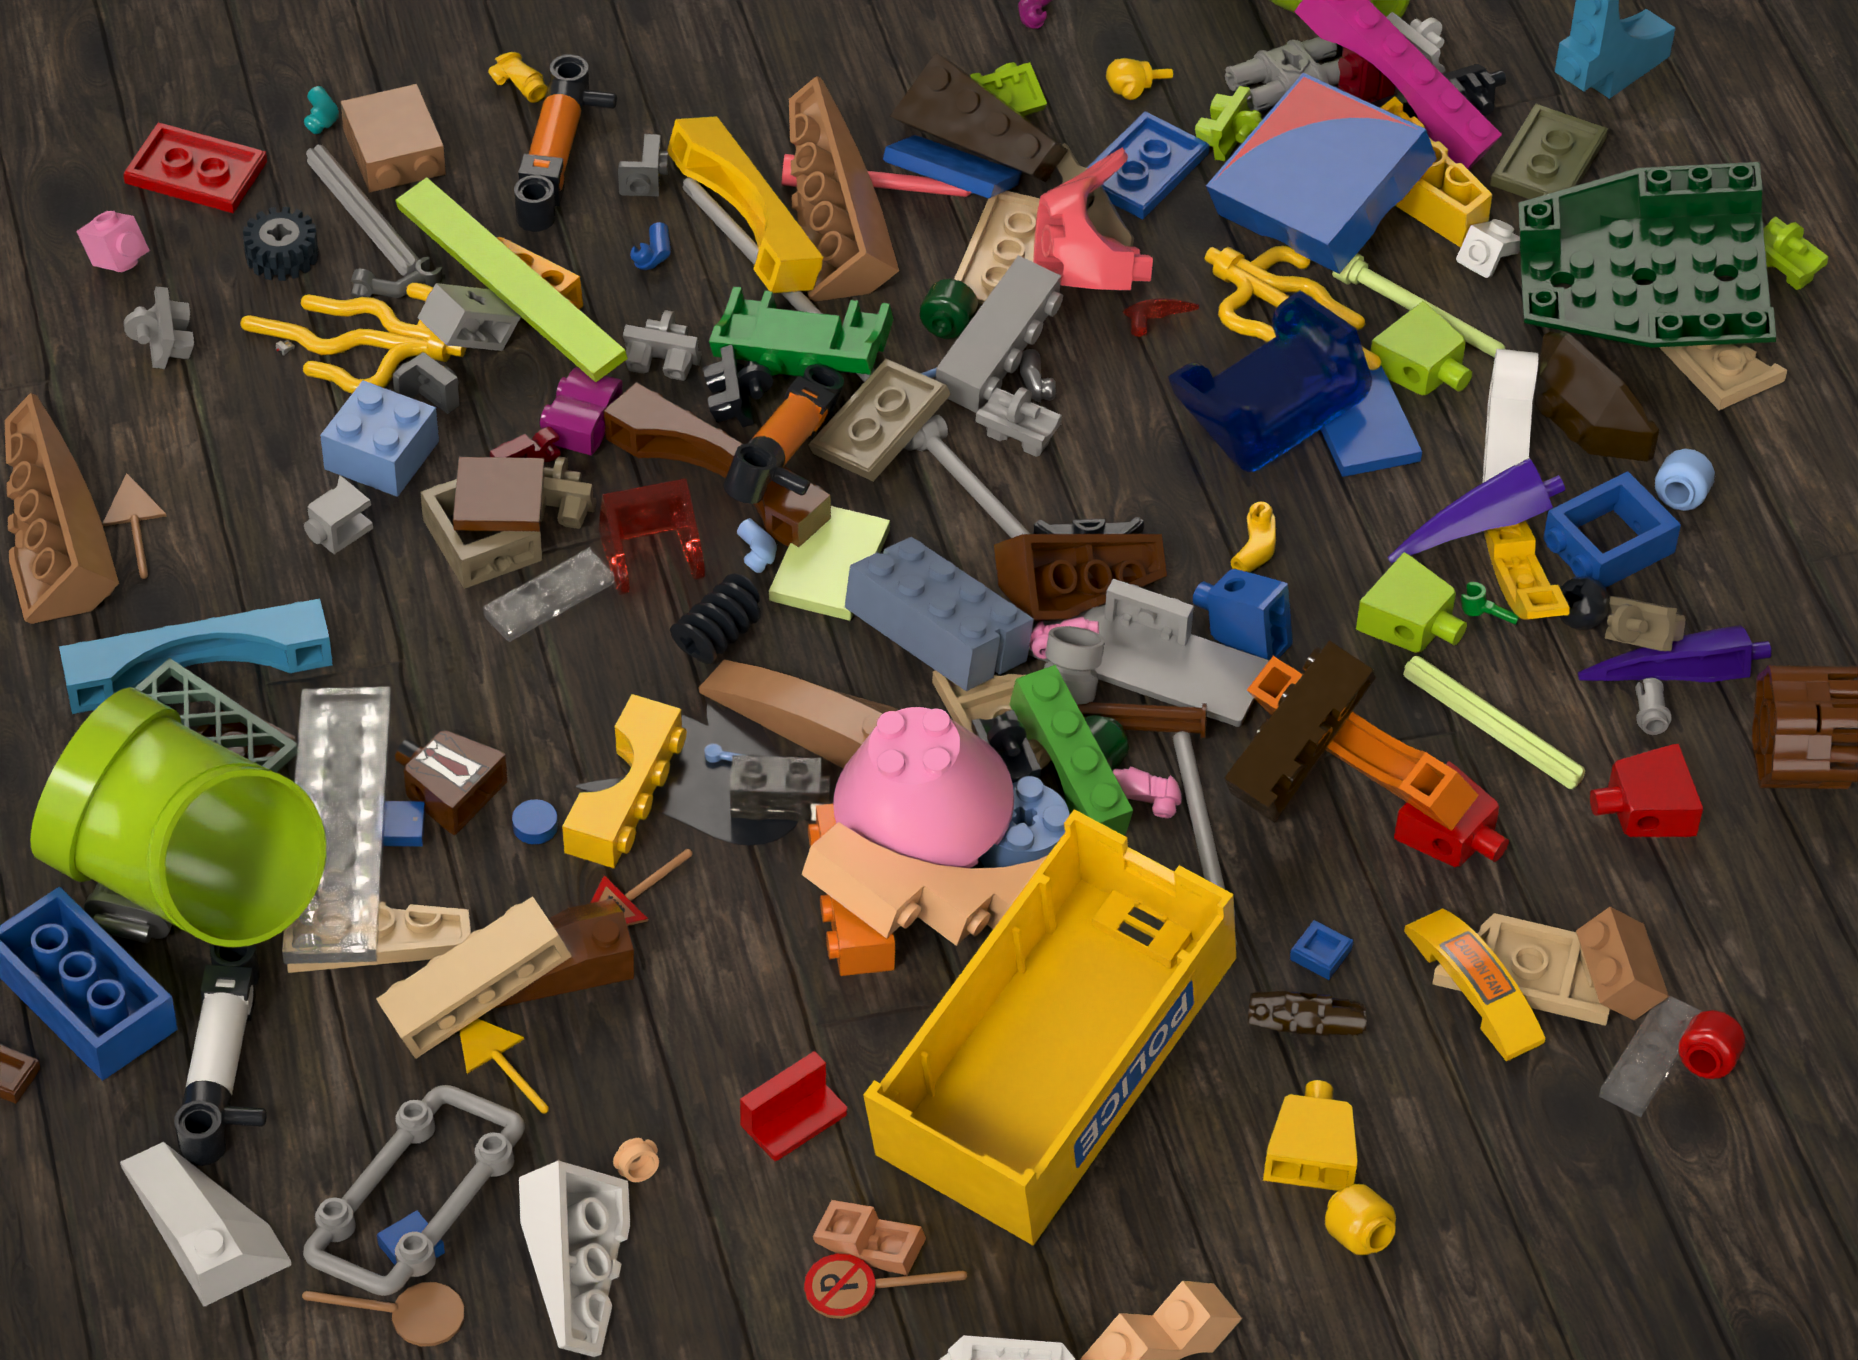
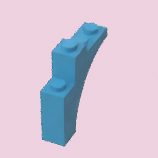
[1555,0,1675,99]

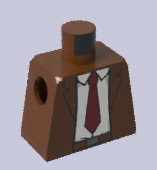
[395,730,508,836]

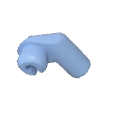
[737,518,777,573]

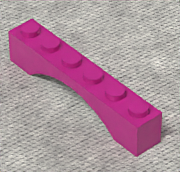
[1294,0,1502,170]

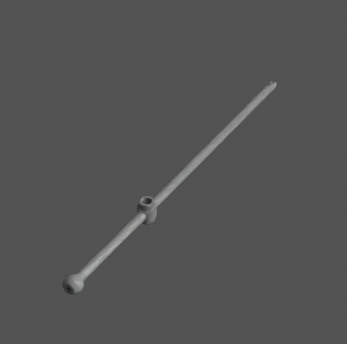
[682,177,1030,538]

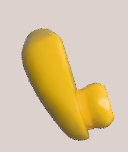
[1231,502,1276,573]

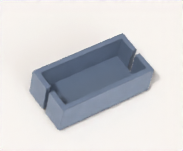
[845,537,1034,691]

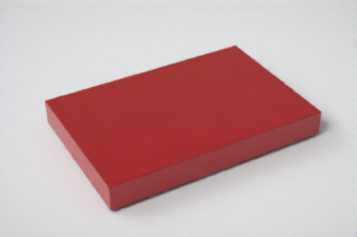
[123,122,267,213]

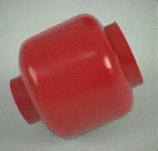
[1678,1010,1746,1079]

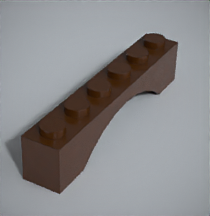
[604,382,831,547]

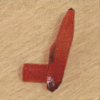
[1122,298,1199,337]

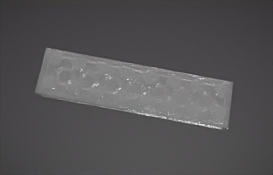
[282,687,391,964]

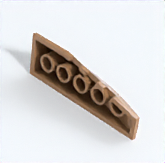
[789,76,899,302]
[5,393,119,624]
[699,660,898,768]

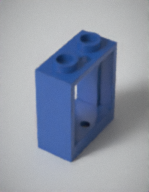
[1543,471,1681,588]

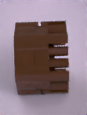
[1752,665,1858,789]

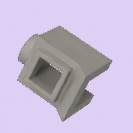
[304,474,373,554]

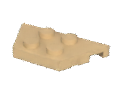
[932,670,1052,769]
[1432,913,1610,1026]

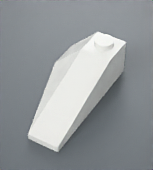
[120,1142,291,1306]
[519,1160,630,1357]

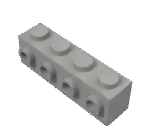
[936,255,1063,413]

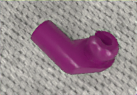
[1018,0,1053,29]

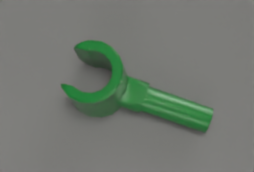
[1461,582,1520,625]

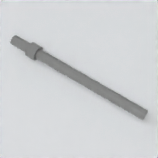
[1173,731,1237,945]

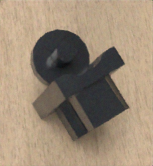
[703,344,773,427]
[971,710,1041,783]

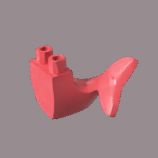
[1033,148,1153,290]

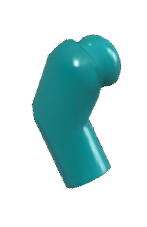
[304,86,339,134]

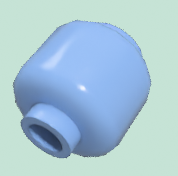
[1655,449,1715,511]

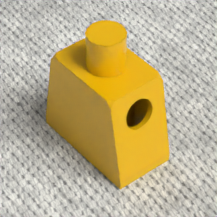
[1263,1080,1357,1191]

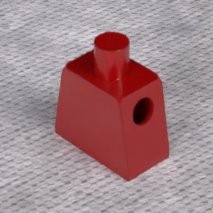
[1590,743,1703,837]
[1394,761,1509,867]

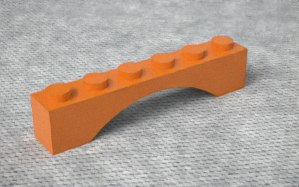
[1247,656,1479,831]

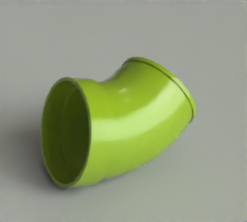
[30,687,326,947]

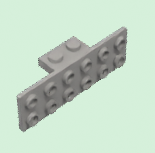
[1028,579,1269,727]

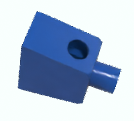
[1193,569,1293,660]

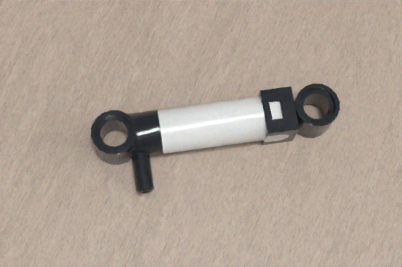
[174,944,267,1166]

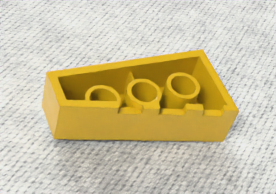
[1380,96,1492,248]

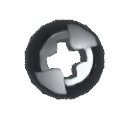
[1559,576,1610,630]

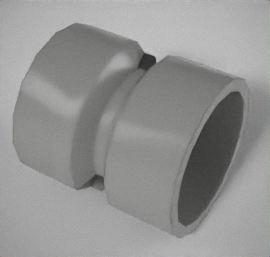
[1044,626,1105,704]

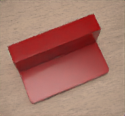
[740,1051,847,1161]

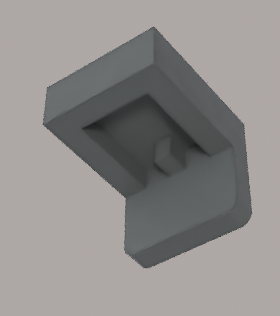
[618,134,668,196]
[393,352,460,414]

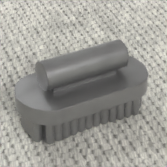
[84,883,172,943]

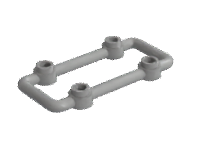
[303,1085,525,1296]

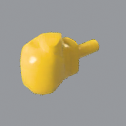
[1106,58,1173,100]

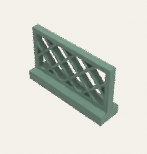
[135,658,299,772]

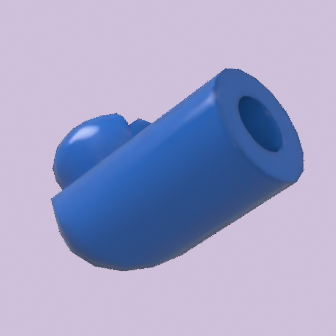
[630,222,671,270]

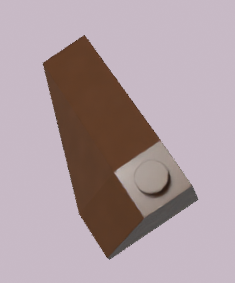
[994,534,1167,621]

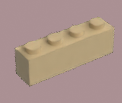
[376,896,572,1059]

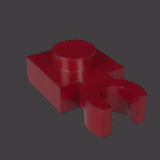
[490,427,561,462]

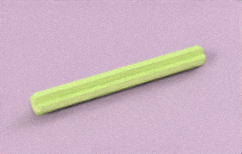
[1404,656,1585,789]

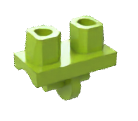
[1195,86,1262,161]
[1763,217,1828,290]

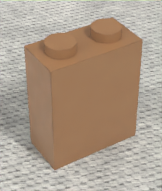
[341,84,446,192]

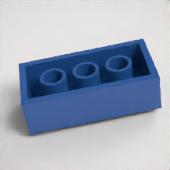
[0,886,178,1081]

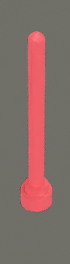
[782,154,972,197]

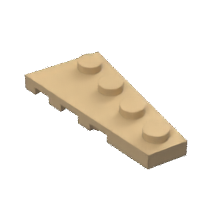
[285,896,471,973]

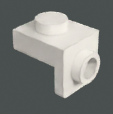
[1456,219,1520,278]

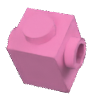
[76,211,150,272]

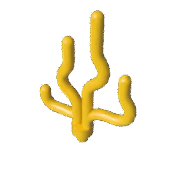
[1205,246,1381,370]
[240,282,466,394]

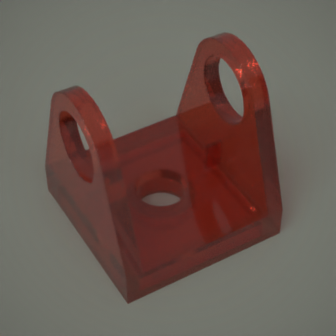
[599,478,705,595]

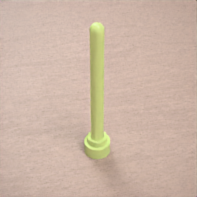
[1333,253,1506,358]

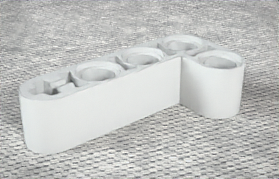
[1482,349,1538,483]

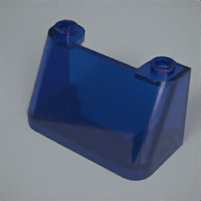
[1168,290,1372,472]

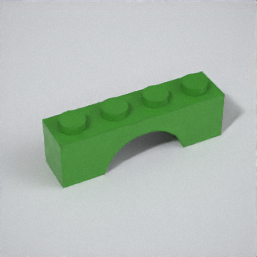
[1009,665,1133,836]

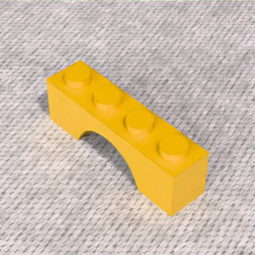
[562,694,687,868]

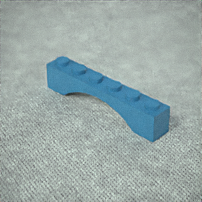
[59,599,333,714]

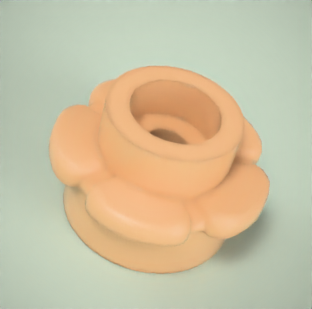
[613,1138,659,1182]

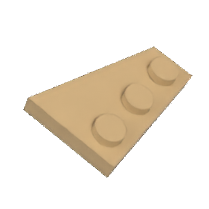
[1659,344,1787,410]

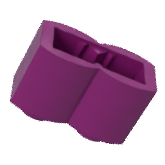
[540,367,623,456]

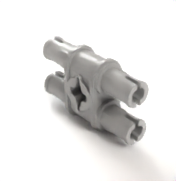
[1225,37,1340,111]

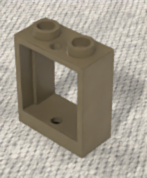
[420,479,542,589]

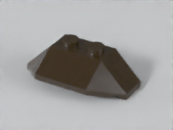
[1535,331,1659,462]

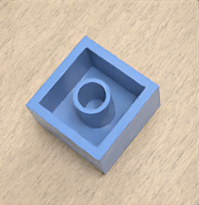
[320,380,439,497]

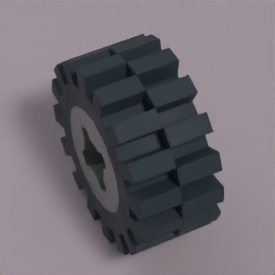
[243,207,318,281]

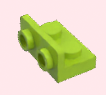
[970,62,1047,116]

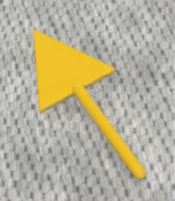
[459,1019,549,1114]

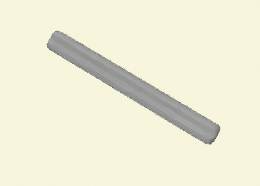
[306,145,419,276]

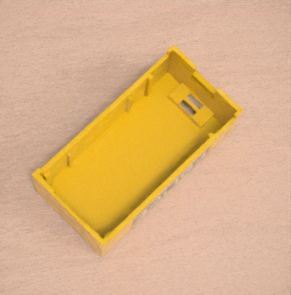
[863,809,1237,1246]

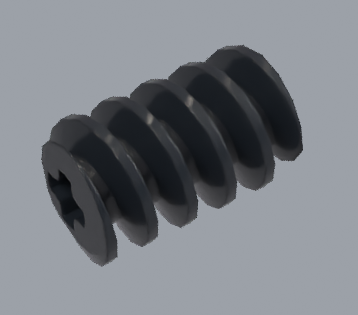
[670,573,761,664]

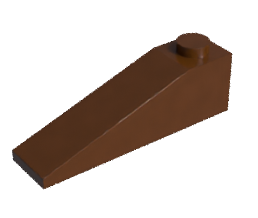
[494,899,634,1008]

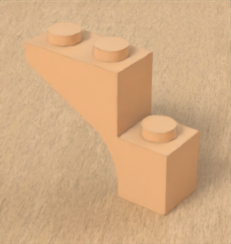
[1080,1281,1242,1360]

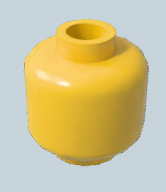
[1325,1184,1396,1255]

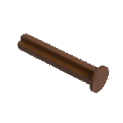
[1077,702,1207,738]

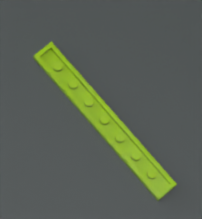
[395,177,628,382]

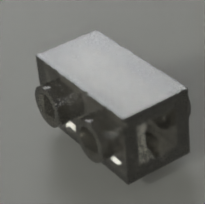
[730,755,830,821]

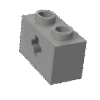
[417,283,521,351]

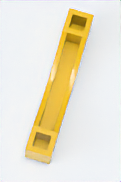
[667,116,823,293]

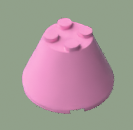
[833,707,1014,868]

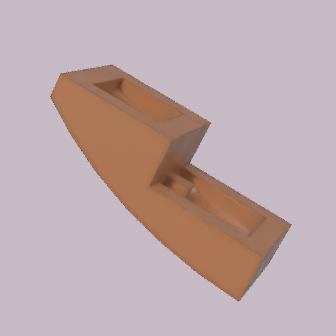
[813,1200,926,1275]

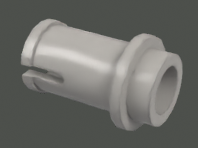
[1635,678,1672,735]

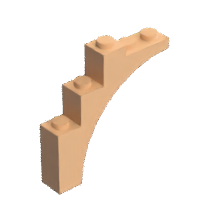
[801,822,1048,946]

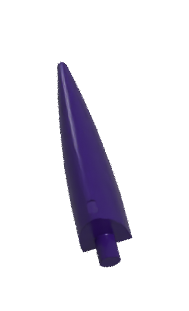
[1387,458,1565,563]
[1578,625,1771,682]

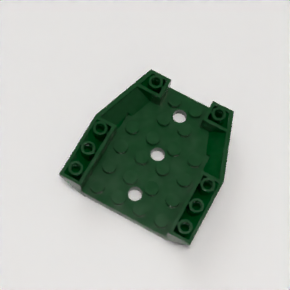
[1518,162,1776,348]

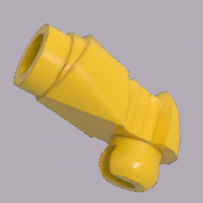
[488,52,548,103]

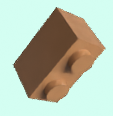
[1576,907,1669,1020]

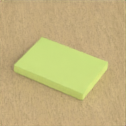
[769,506,890,621]

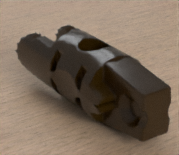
[1248,991,1368,1036]

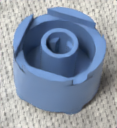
[979,776,1070,868]

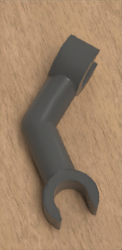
[351,257,442,298]

